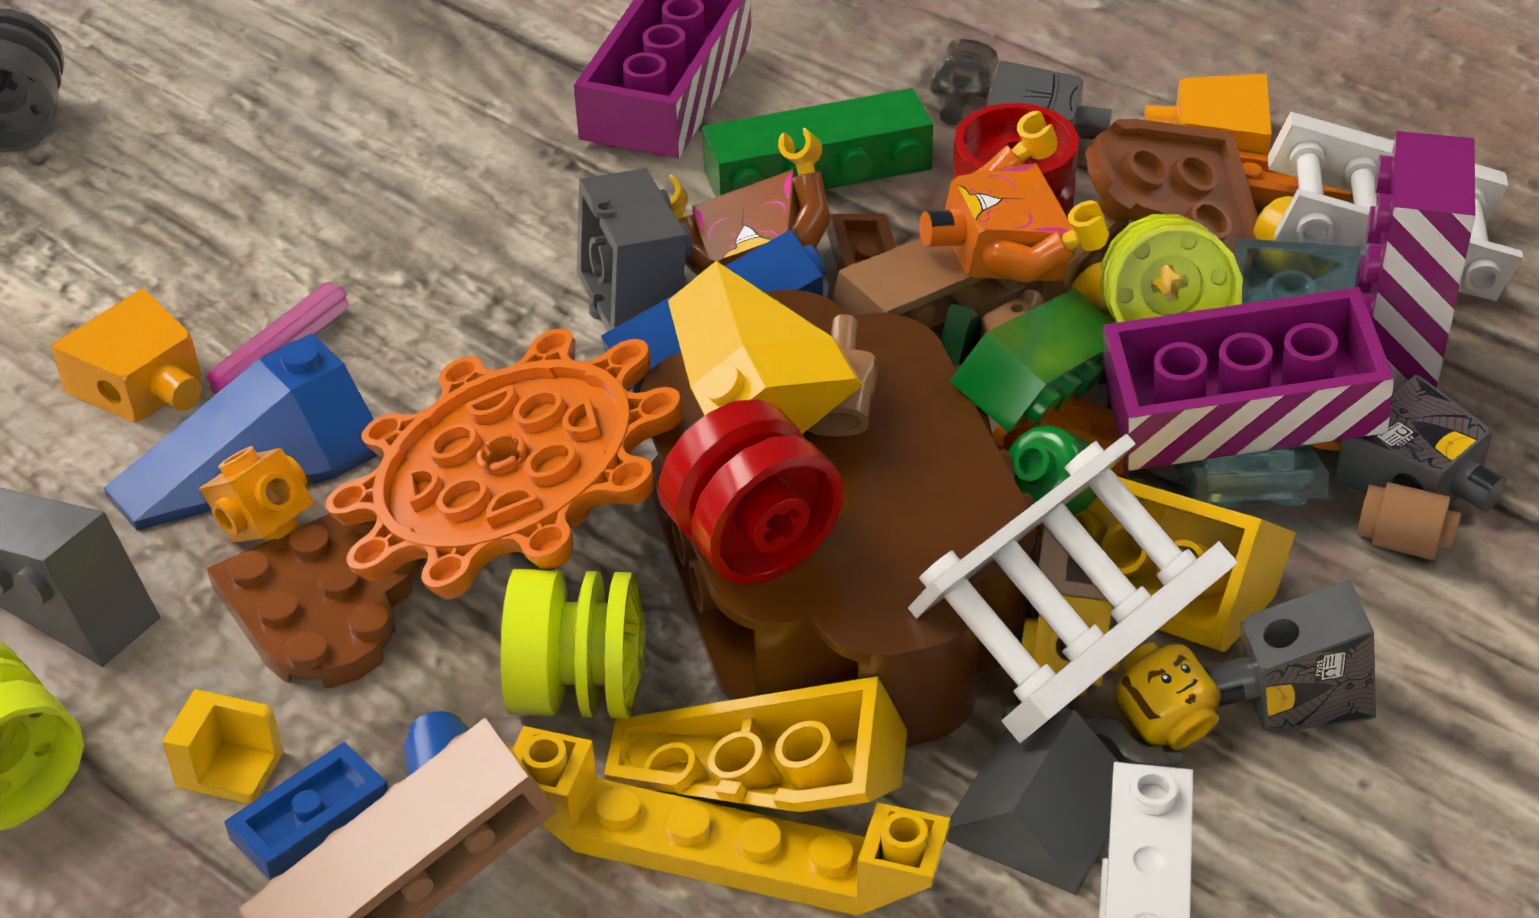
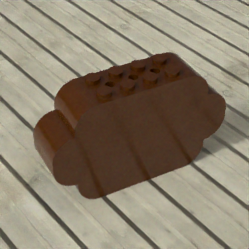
[640,290,1039,747]

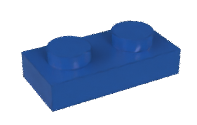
[224,742,389,880]

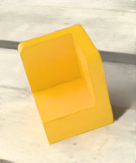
[162,689,284,804]

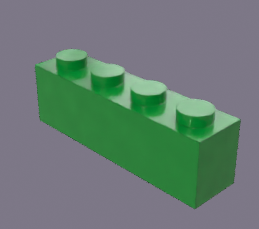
[702,88,933,197]
[949,288,1116,433]

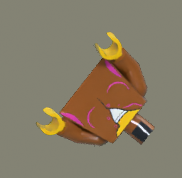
[668,128,830,276]

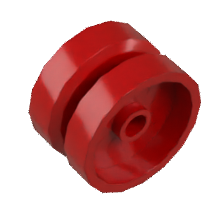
[953,102,1079,218]
[658,399,843,585]

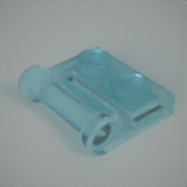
[1175,444,1329,509]

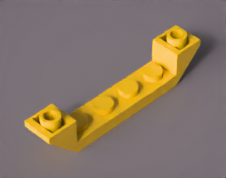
[513,726,951,916]

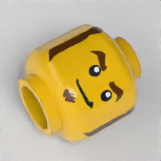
[1115,642,1221,751]

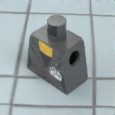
[1335,375,1506,512]
[1205,580,1376,733]

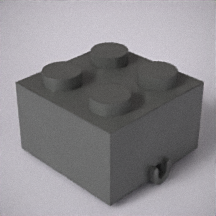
[577,168,692,331]

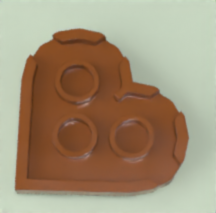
[1085,119,1261,273]
[207,514,424,688]

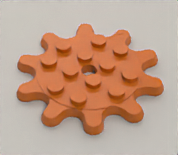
[325,328,683,599]

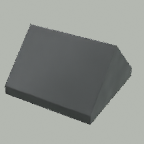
[946,710,1118,896]

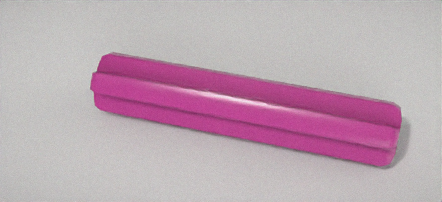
[207,282,349,395]

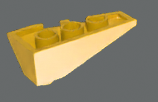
[668,261,863,434]
[1038,477,1296,652]
[604,676,907,812]

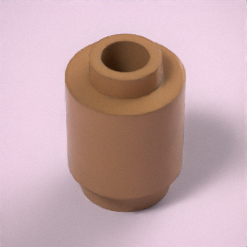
[1357,482,1461,561]

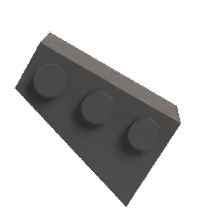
[0,487,161,667]

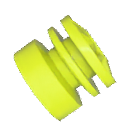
[1100,214,1243,323]
[500,569,646,719]
[0,642,84,831]

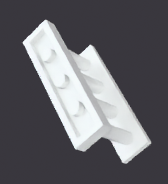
[1268,111,1523,302]
[908,433,1238,743]
[1098,762,1193,918]

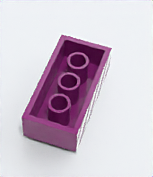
[573,0,752,158]
[1357,131,1476,392]
[1103,287,1394,471]

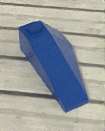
[104,333,378,531]

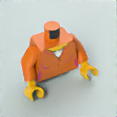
[919,111,1109,284]

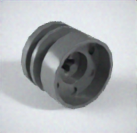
[0,9,65,153]

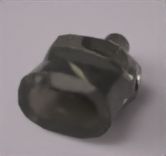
[930,39,999,125]

